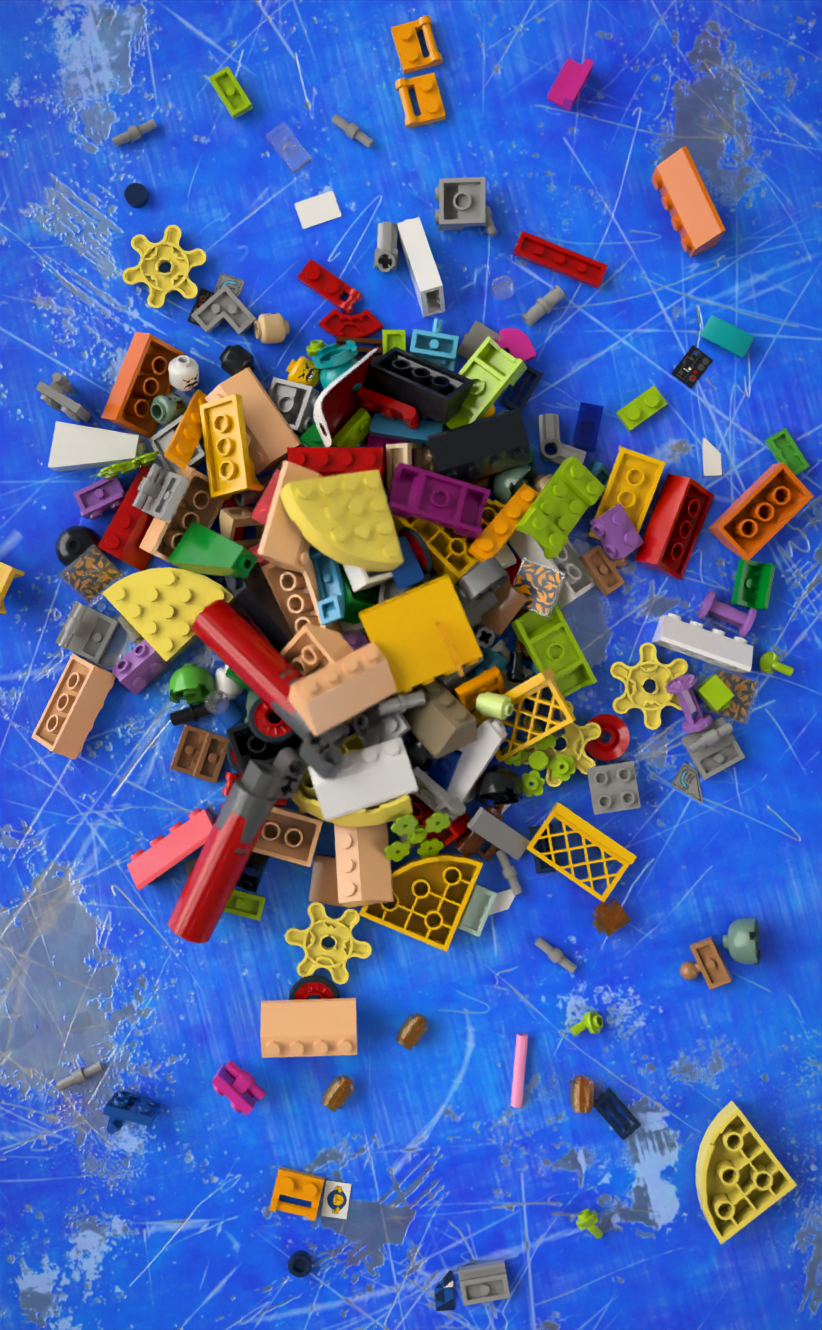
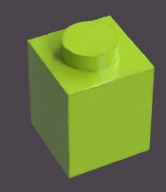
[693,674,734,711]

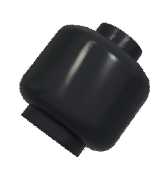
[219,345,255,377]

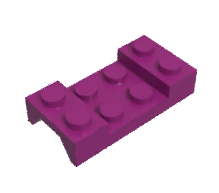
[388,462,491,540]

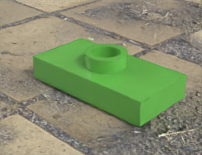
[764,427,810,476]

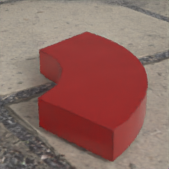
[318,308,383,338]

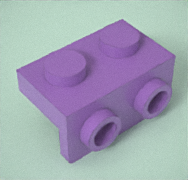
[73,476,126,520]
[589,503,644,560]
[111,639,171,695]

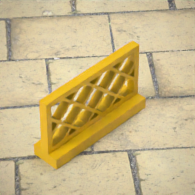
[472,668,576,762]
[526,802,637,903]

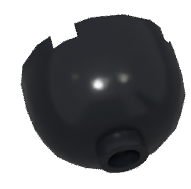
[55,526,103,568]
[403,732,434,772]
[476,765,523,805]

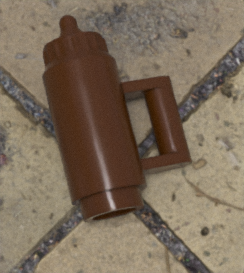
[454,803,504,862]

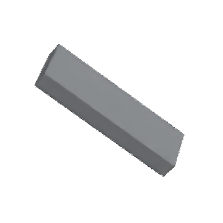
[467,807,530,861]

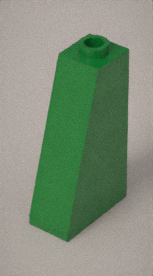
[167,521,258,578]

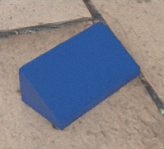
[390,536,425,591]

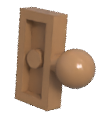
[579,545,628,596]
[680,936,732,990]

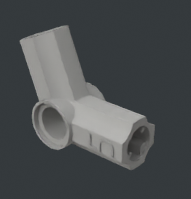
[374,222,398,272]
[538,413,586,465]

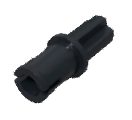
[170,698,217,726]

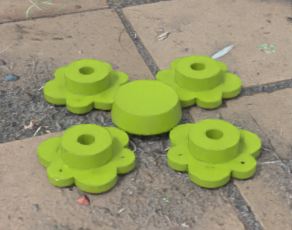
[97,451,160,480]
[502,725,576,797]
[385,812,451,862]

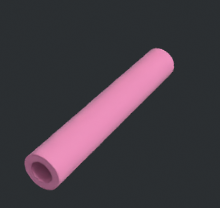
[511,1033,528,1107]

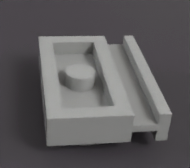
[457,1260,510,1306]

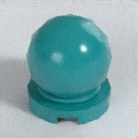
[311,340,362,392]

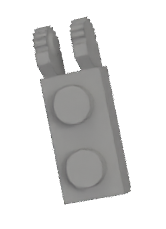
[412,767,466,822]

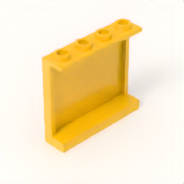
[358,574,483,695]

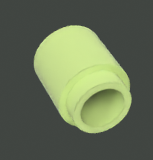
[476,692,513,720]

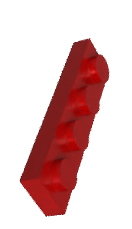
[513,231,608,289]

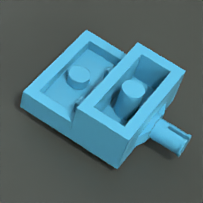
[409,319,459,372]

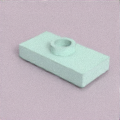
[458,884,497,937]

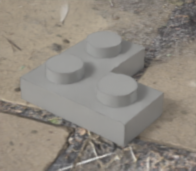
[191,284,256,336]

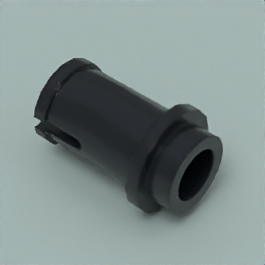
[506,651,525,683]

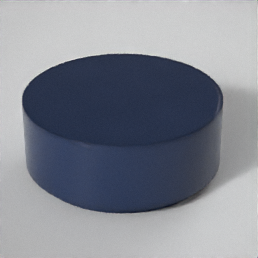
[124,183,149,208]
[288,1250,312,1277]

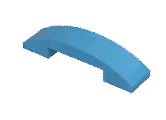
[309,544,345,626]

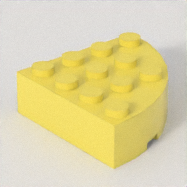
[279,470,404,572]
[102,567,236,662]
[290,733,413,827]
[695,1100,797,1244]

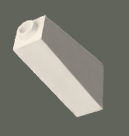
[397,217,445,318]
[48,421,145,472]
[425,717,508,803]

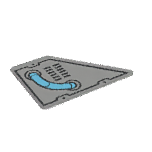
[214,273,244,296]
[672,763,703,803]

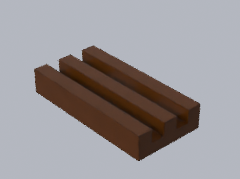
[336,337,382,362]

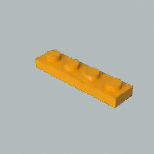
[164,389,208,469]
[468,483,540,562]

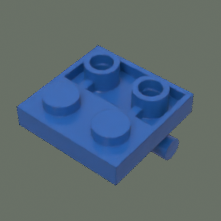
[103,1091,161,1134]

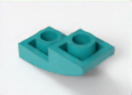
[700,315,755,359]

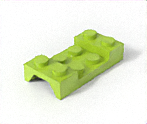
[445,336,527,429]
[515,456,606,559]
[510,599,597,703]

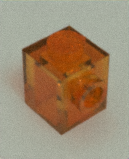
[591,898,631,937]

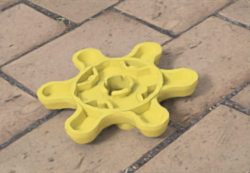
[122,225,207,309]
[610,642,688,730]
[522,700,601,787]
[285,902,372,984]

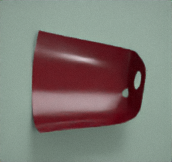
[313,348,381,447]

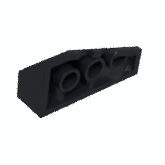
[224,562,294,653]

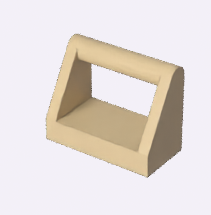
[386,443,423,492]
[219,505,265,549]

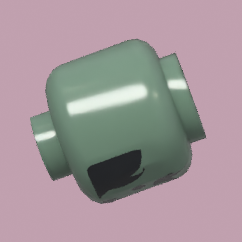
[150,393,186,425]

